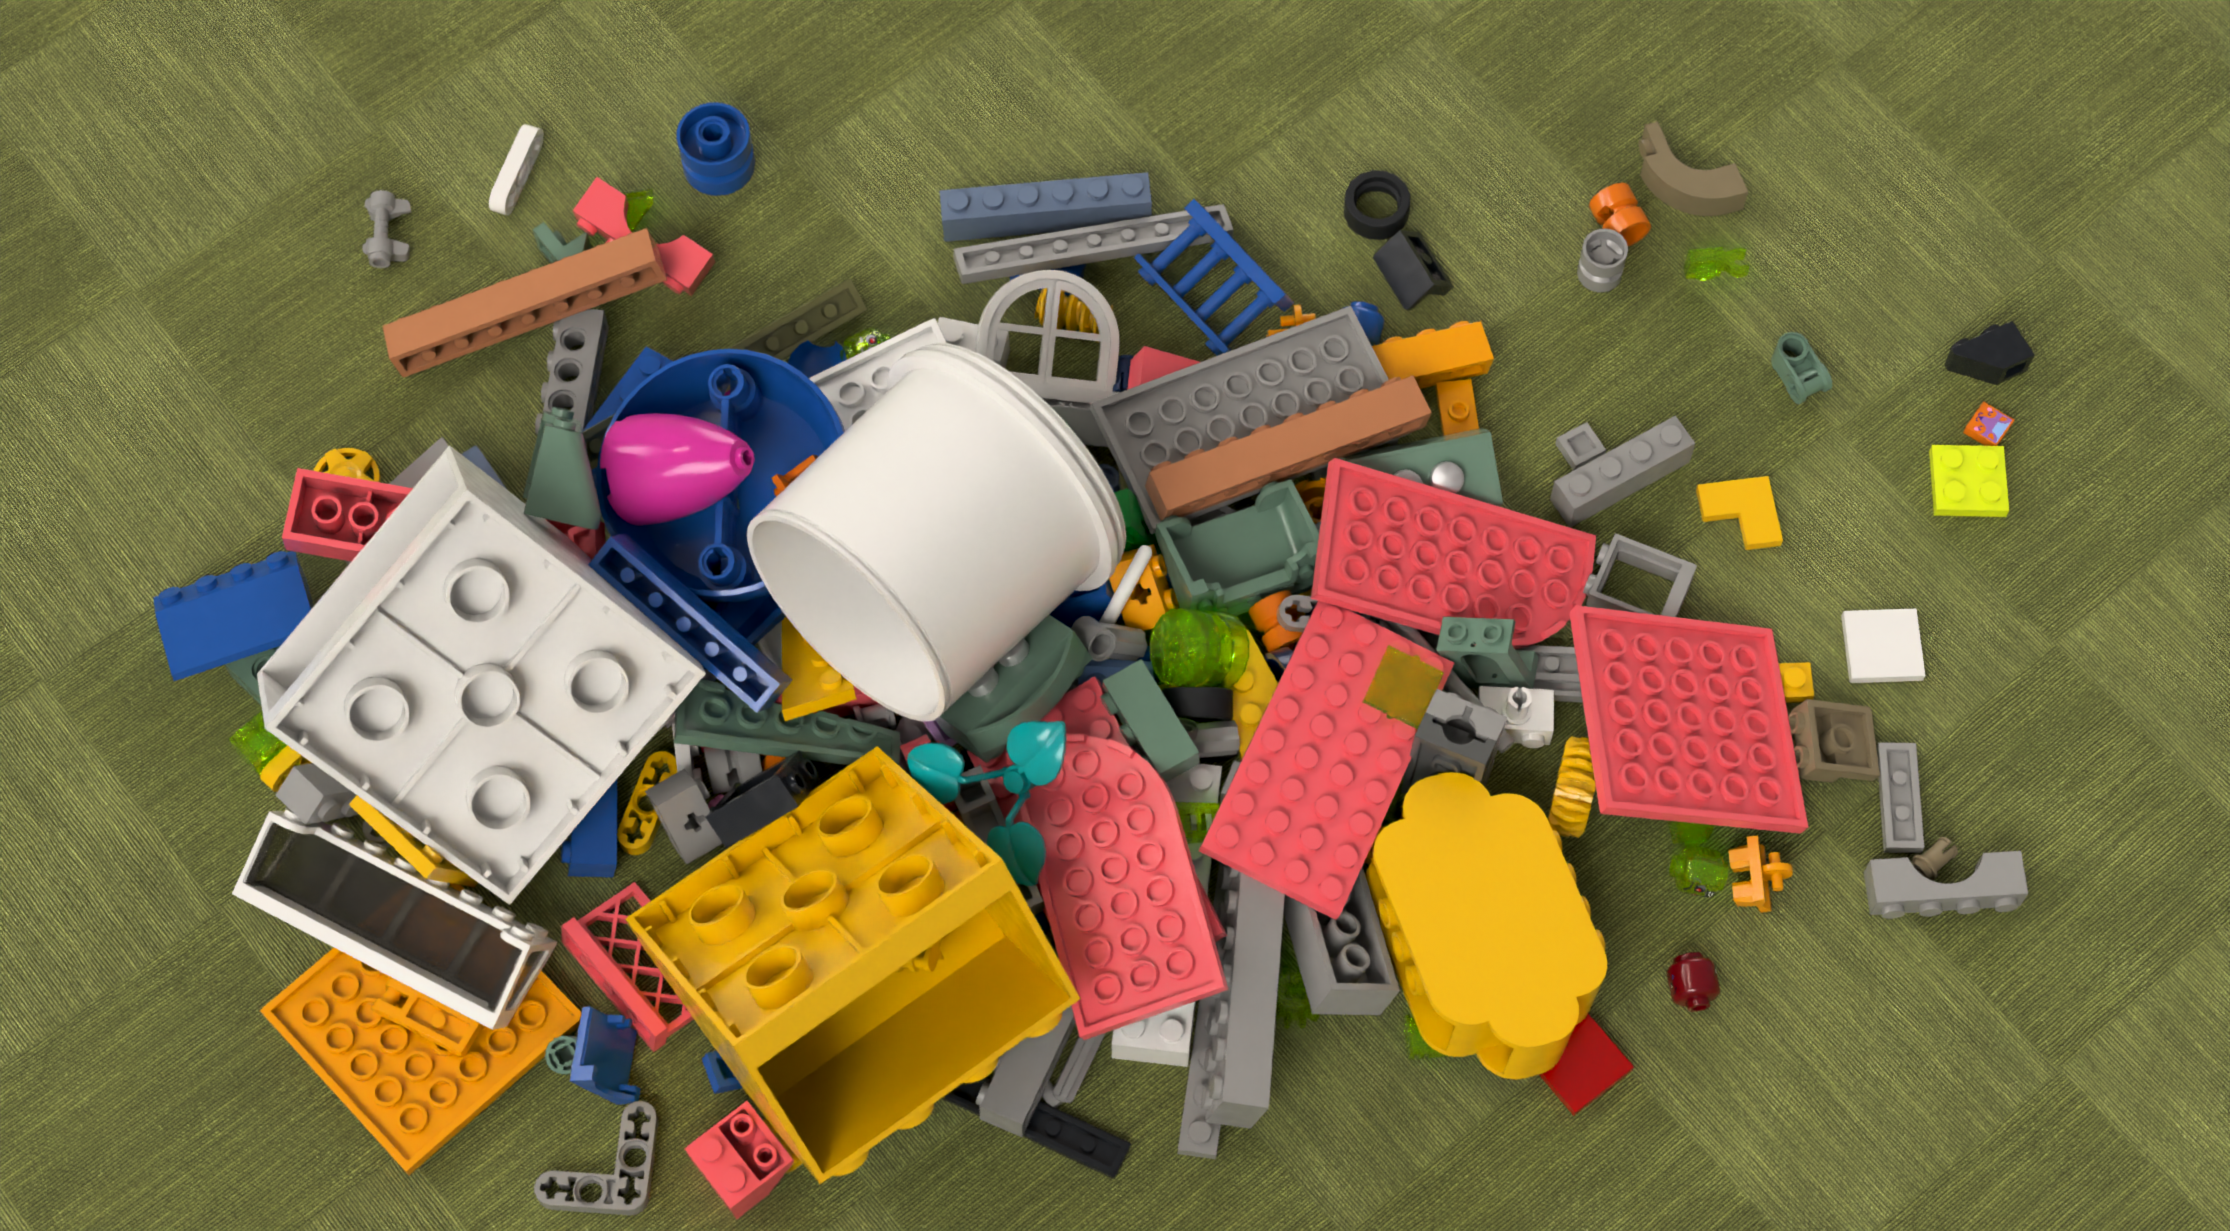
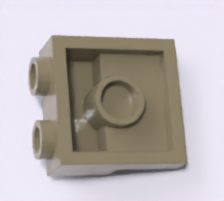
[1788,699,1880,783]

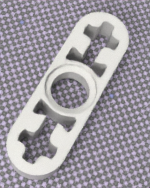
[489,124,544,215]

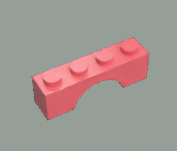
[573,177,715,296]

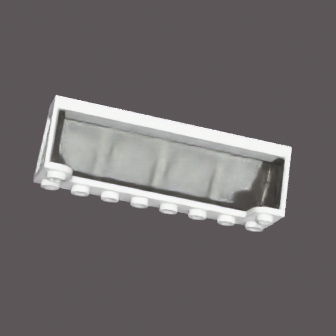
[232,807,557,1030]

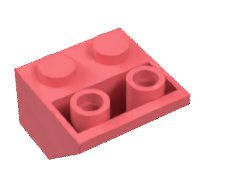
[684,1101,794,1219]

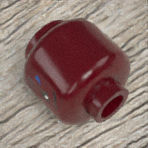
[1666,952,1720,1012]

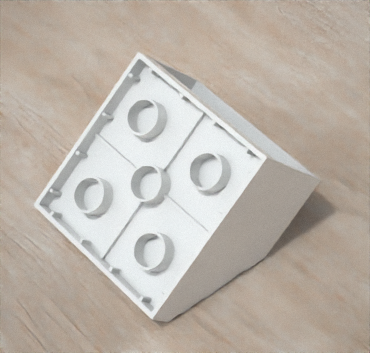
[257,445,706,905]

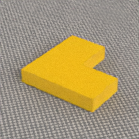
[1696,476,1783,550]

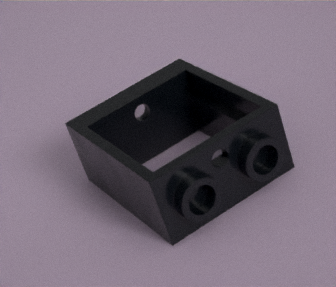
[705,750,820,848]

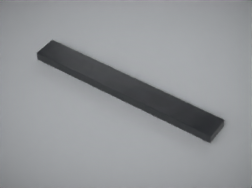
[941,1077,1131,1180]

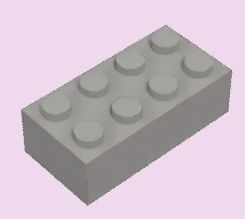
[1283,866,1400,1015]

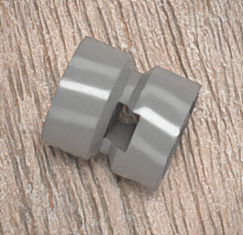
[1577,229,1628,293]
[704,747,763,795]

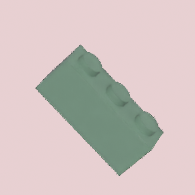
[1100,659,1199,782]

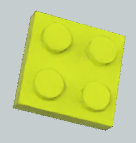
[1929,445,2009,517]

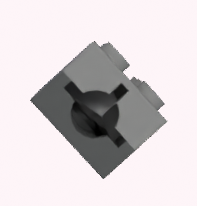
[1401,689,1507,794]

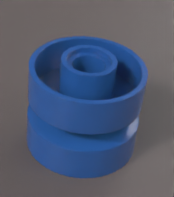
[676,102,755,196]

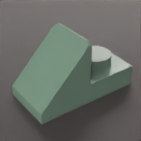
[532,222,592,263]

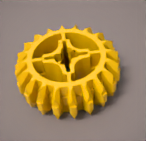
[1548,736,1596,838]

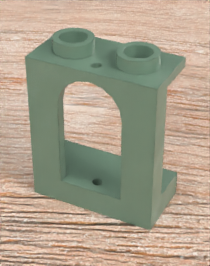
[1436,617,1539,689]

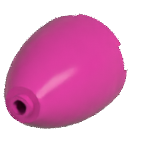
[600,413,755,526]

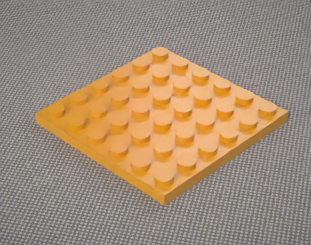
[260,883,582,1175]

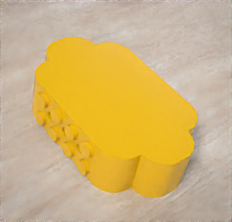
[1365,772,1607,1079]

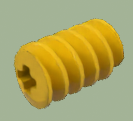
[1035,288,1113,343]

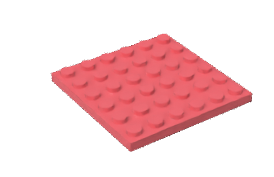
[1569,605,1808,834]

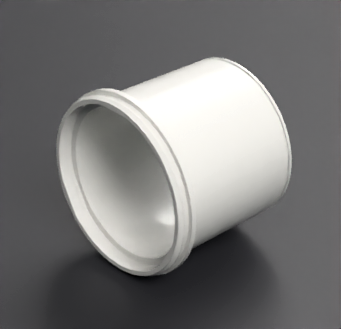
[747,343,1126,721]

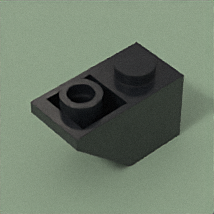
[1944,321,2035,385]

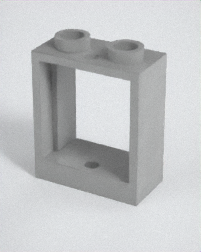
[1583,533,1697,617]

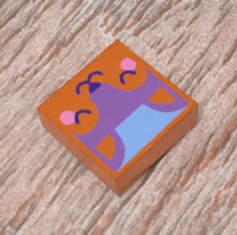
[1963,401,2014,446]

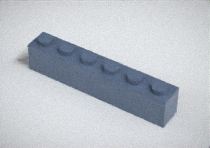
[939,172,1152,242]

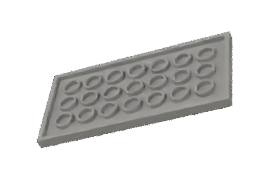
[1090,306,1411,534]

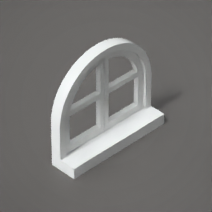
[975,270,1120,404]

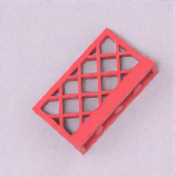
[561,882,693,1052]

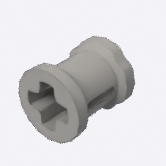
[853,703,897,730]

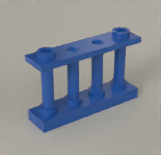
[1134,199,1294,356]

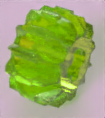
[1275,963,1320,1029]

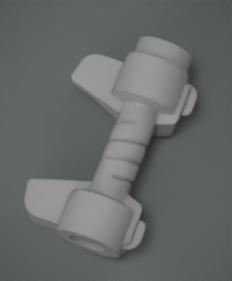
[362,190,411,268]

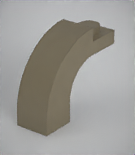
[1639,121,1748,216]

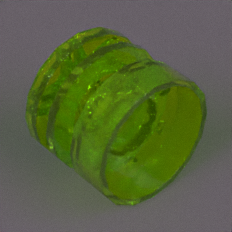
[1150,608,1249,688]

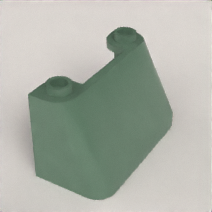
[523,407,602,530]
[1155,479,1319,629]

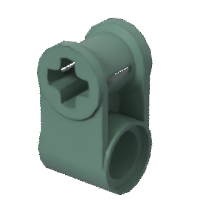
[1771,332,1832,404]

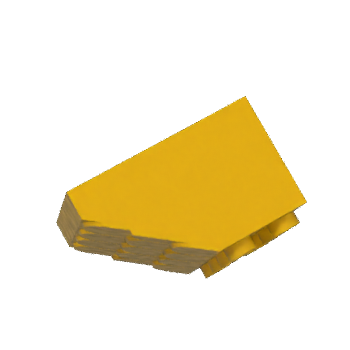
[625,746,1081,1184]

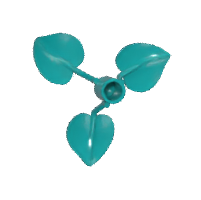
[907,721,1066,886]

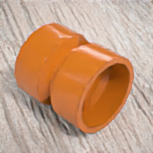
[1589,183,1651,247]
[1248,590,1302,653]

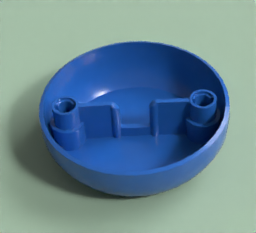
[596,349,845,603]

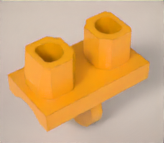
[1728,835,1793,913]

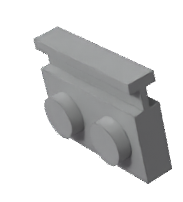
[1515,645,1583,702]

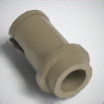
[1912,837,1958,881]

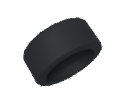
[1344,170,1410,240]
[1162,687,1233,721]

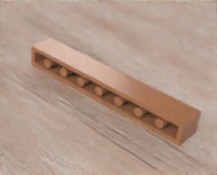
[383,228,667,378]
[1145,376,1432,521]

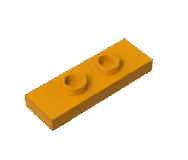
[1435,379,1479,436]

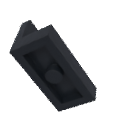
[1373,230,1454,310]

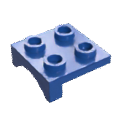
[570,1006,641,1105]

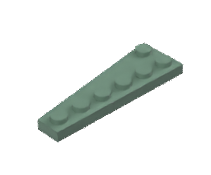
[674,679,900,765]

